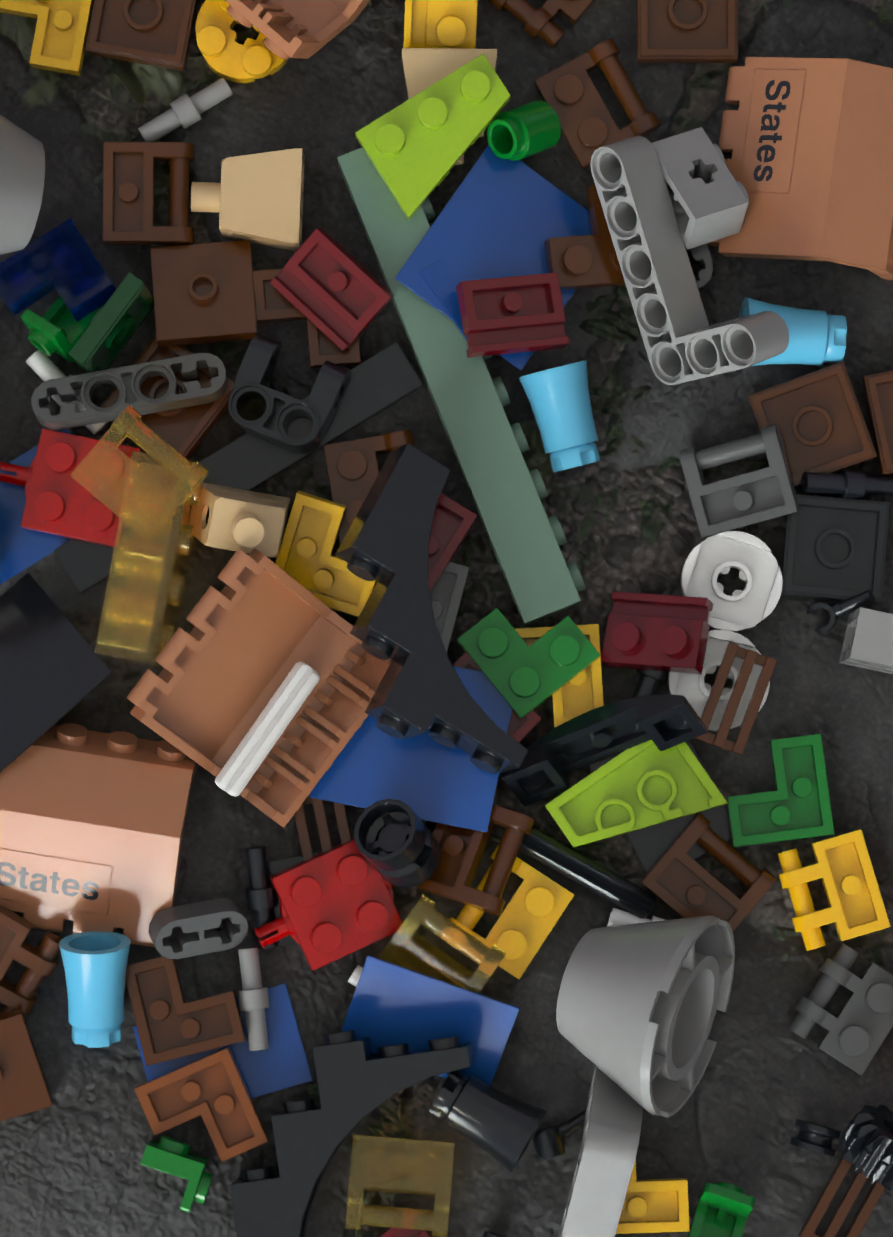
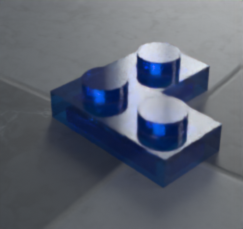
[0,218,116,321]

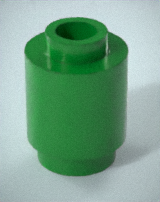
[487,100,561,161]

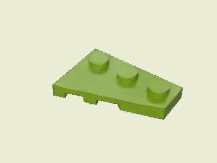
[355,53,511,221]
[545,740,727,848]

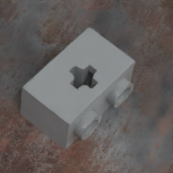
[651,127,749,250]
[839,607,893,674]

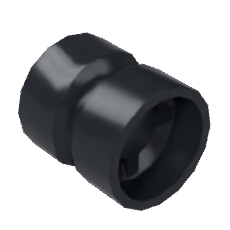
[354,799,441,888]

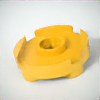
[195,0,289,83]

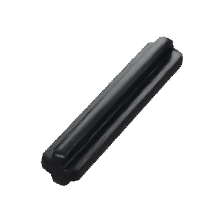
[519,828,656,919]

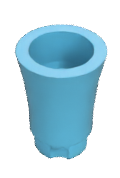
[739,297,847,366]
[519,360,600,472]
[59,931,131,1048]

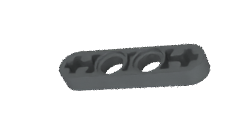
[31,353,228,430]

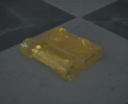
[70,405,209,543]
[378,895,506,993]
[345,1135,455,1237]

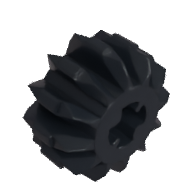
[840,1104,893,1191]

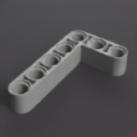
[590,136,789,385]
[558,1066,643,1237]

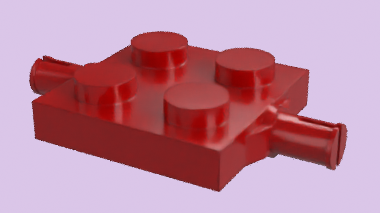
[0,428,168,549]
[254,838,404,971]

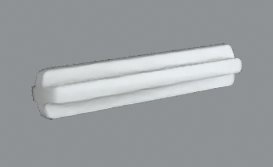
[215,661,320,797]

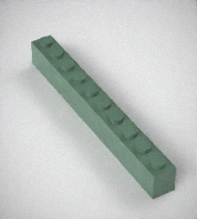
[337,147,586,626]

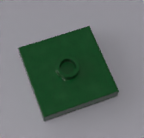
[69,272,154,373]

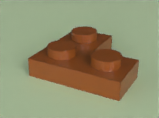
[134,1046,269,1162]

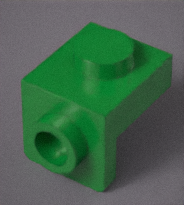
[20,287,101,363]
[140,1136,213,1213]
[687,1182,755,1237]

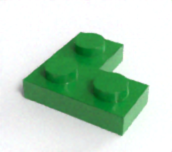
[457,608,600,720]
[726,734,834,847]

